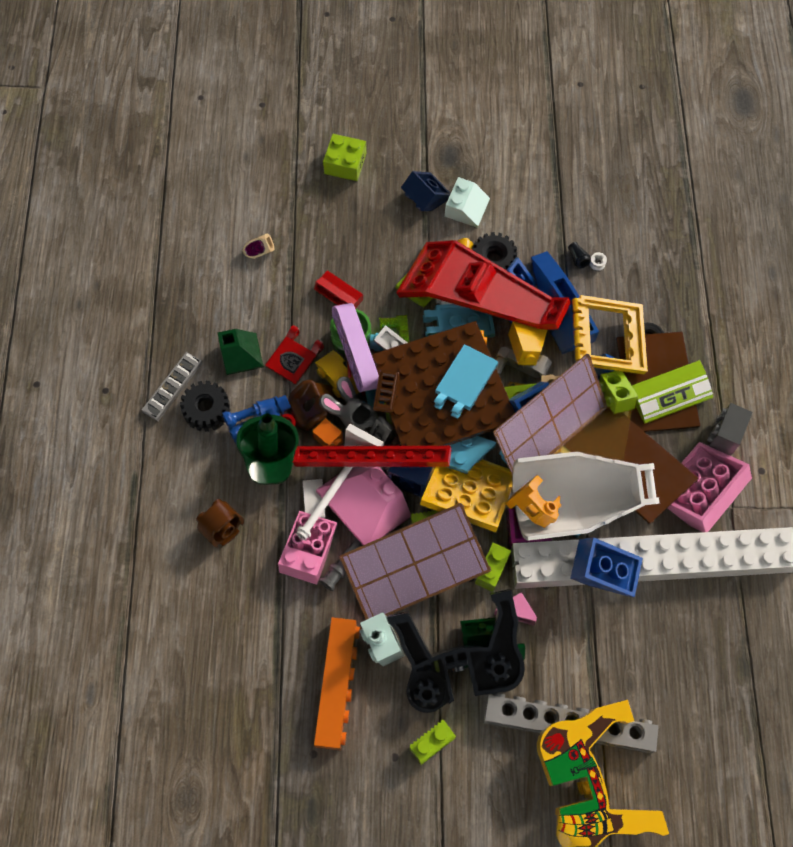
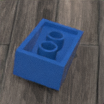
[570,537,643,597]

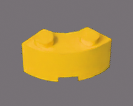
[315,350,359,399]

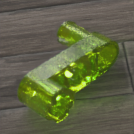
[379,315,409,343]

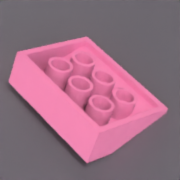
[667,442,752,532]

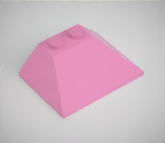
[316,467,411,545]

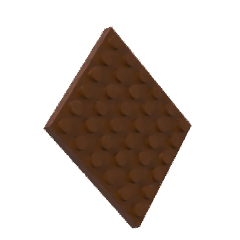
[371,321,515,446]

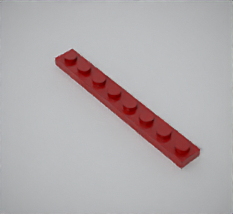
[293,446,452,467]

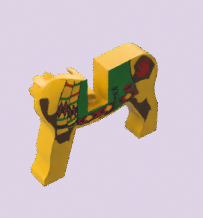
[537,700,669,847]

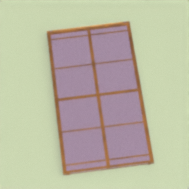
[493,354,608,474]
[339,503,491,620]

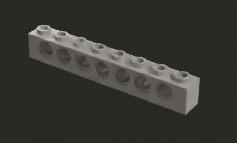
[483,693,659,754]

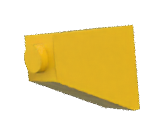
[508,321,547,366]

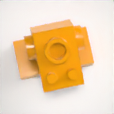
[505,475,561,528]

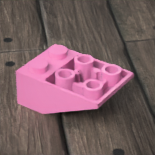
[278,511,337,585]

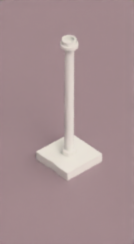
[296,424,384,540]

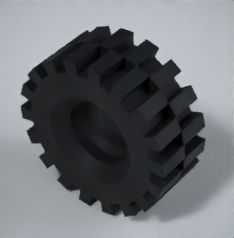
[472,232,517,270]
[180,381,230,432]

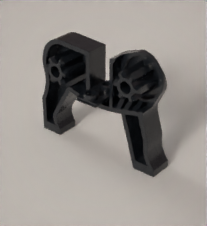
[387,589,525,713]

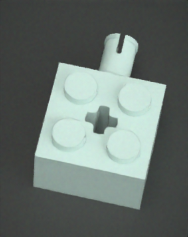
[359,612,405,666]

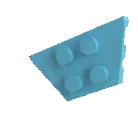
[447,436,496,474]

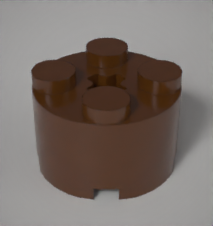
[196,499,244,547]

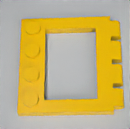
[572,295,648,374]

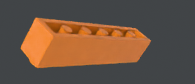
[314,617,360,751]

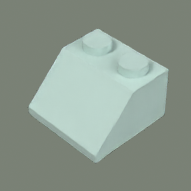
[445,177,490,228]

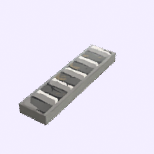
[142,352,203,421]

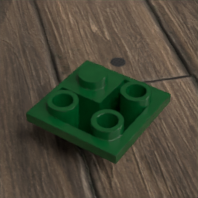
[217,329,264,375]

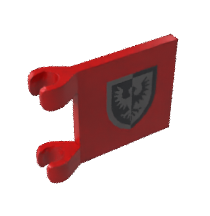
[265,325,324,385]

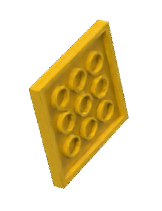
[420,459,512,532]

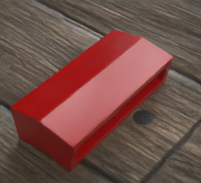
[314,270,363,309]

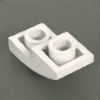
[303,479,325,519]

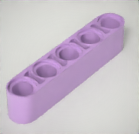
[332,303,379,392]

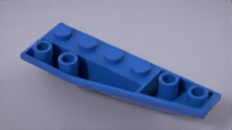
[531,251,599,354]

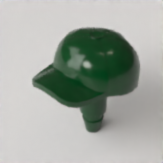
[236,413,299,485]

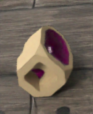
[242,233,275,259]

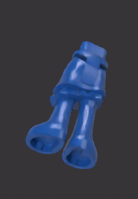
[222,395,291,445]

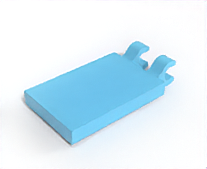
[423,304,495,338]
[434,344,498,419]

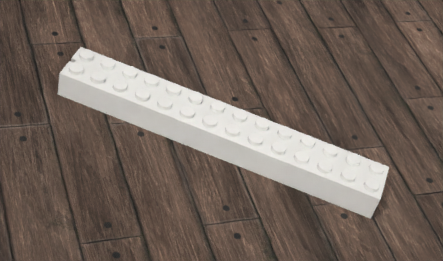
[511,527,793,589]

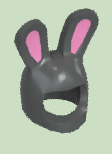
[319,377,378,430]

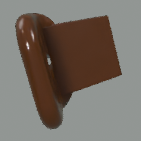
[288,380,342,431]

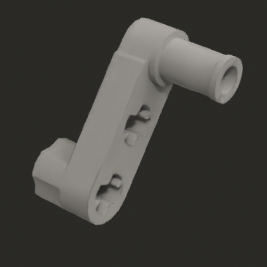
[495,347,552,380]

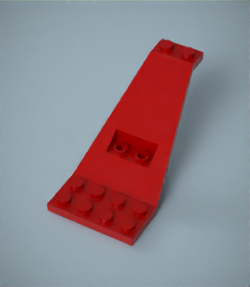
[396,240,571,330]

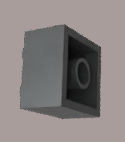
[707,403,753,456]

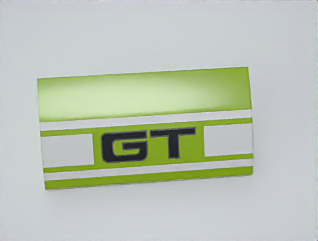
[632,360,713,424]

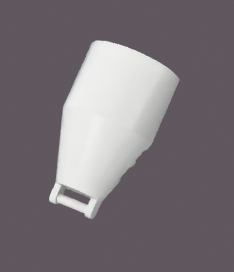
[512,452,659,541]

